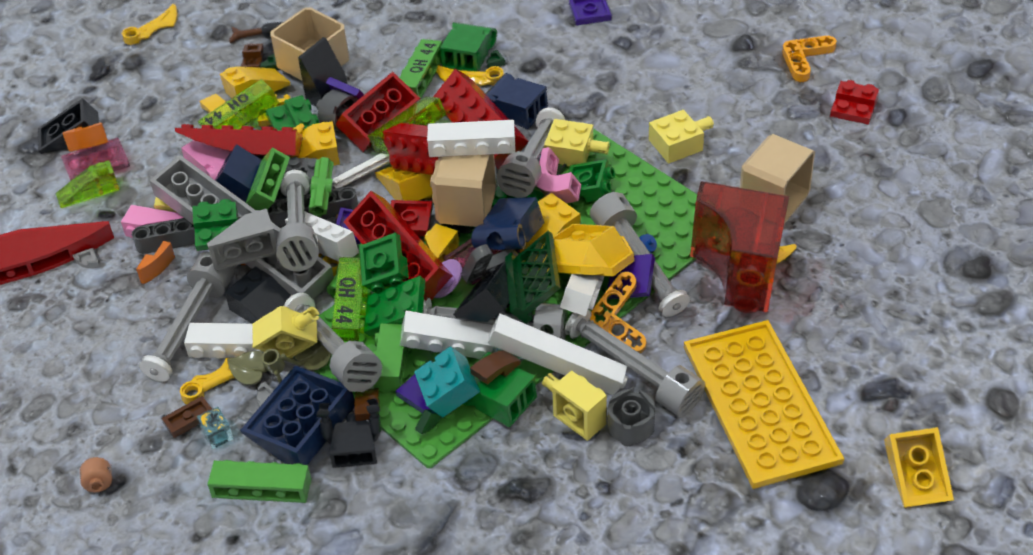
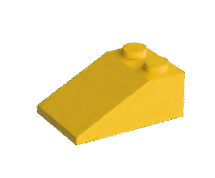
[219,66,291,106]
[289,121,340,166]
[375,166,433,201]
[517,193,581,262]
[884,427,954,508]

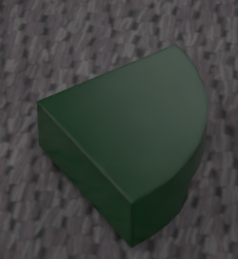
[487,50,506,69]
[260,54,279,70]
[415,409,442,434]

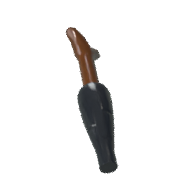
[229,22,283,44]

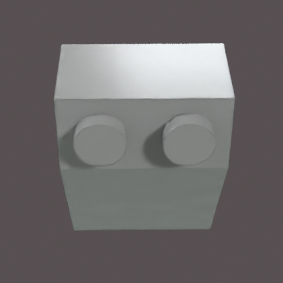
[207,209,276,271]

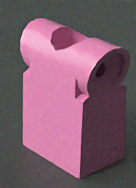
[181,140,231,180]

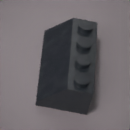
[453,262,510,322]

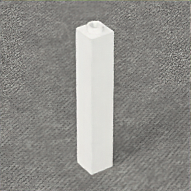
[487,314,628,395]

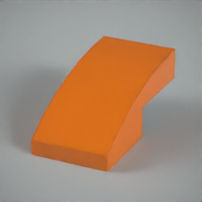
[62,122,108,151]
[136,241,175,284]

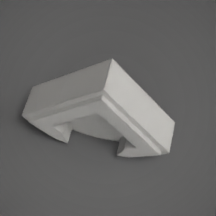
[73,248,100,268]
[256,381,274,407]

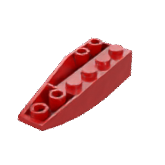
[175,124,303,157]
[0,221,114,285]

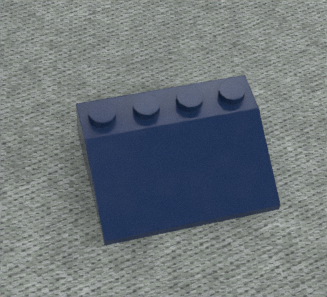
[240,365,355,465]

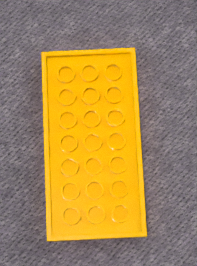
[684,320,844,489]

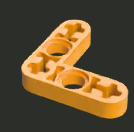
[782,36,837,82]
[590,272,647,353]

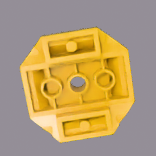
[538,224,634,276]

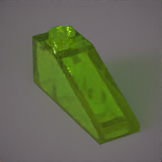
[56,160,120,208]

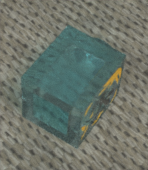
[197,407,234,449]

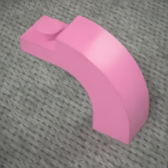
[536,147,581,203]

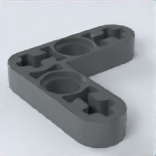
[461,244,518,284]

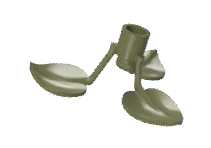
[227,339,331,385]

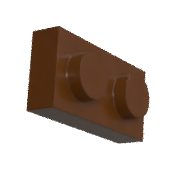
[161,396,215,438]

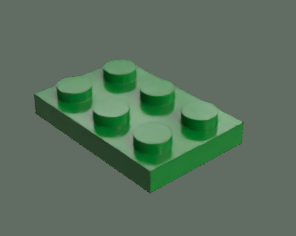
[364,276,426,336]

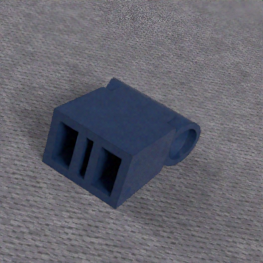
[485,73,548,130]
[215,144,261,203]
[471,197,544,250]

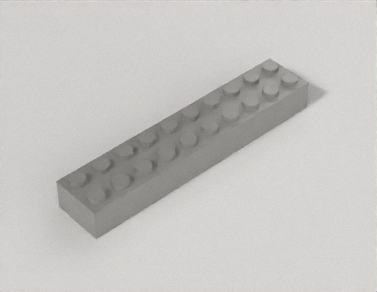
[150,155,333,299]

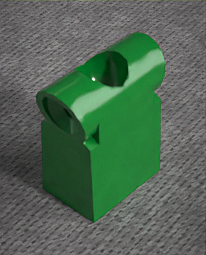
[440,22,497,71]
[463,352,537,428]

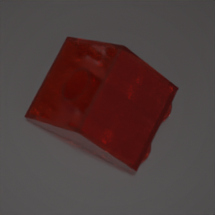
[690,181,789,313]

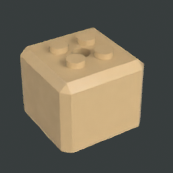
[271,7,349,81]
[738,134,815,227]
[430,154,496,227]

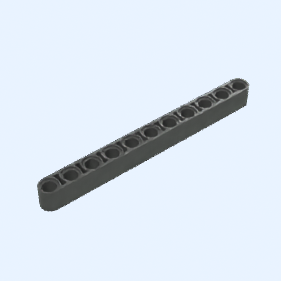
[131,187,358,254]

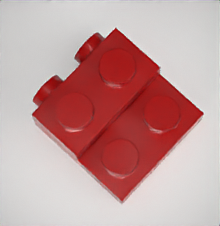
[830,80,879,125]
[390,200,433,236]

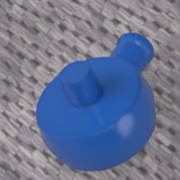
[639,234,657,254]

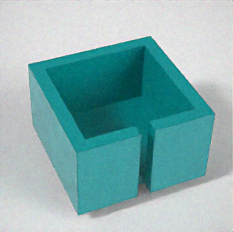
[414,346,480,417]

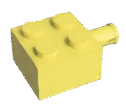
[649,110,714,164]
[544,119,610,167]
[252,306,319,358]
[542,370,607,441]

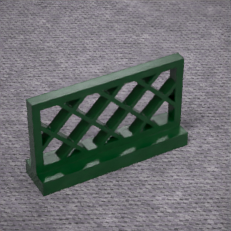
[505,231,560,324]

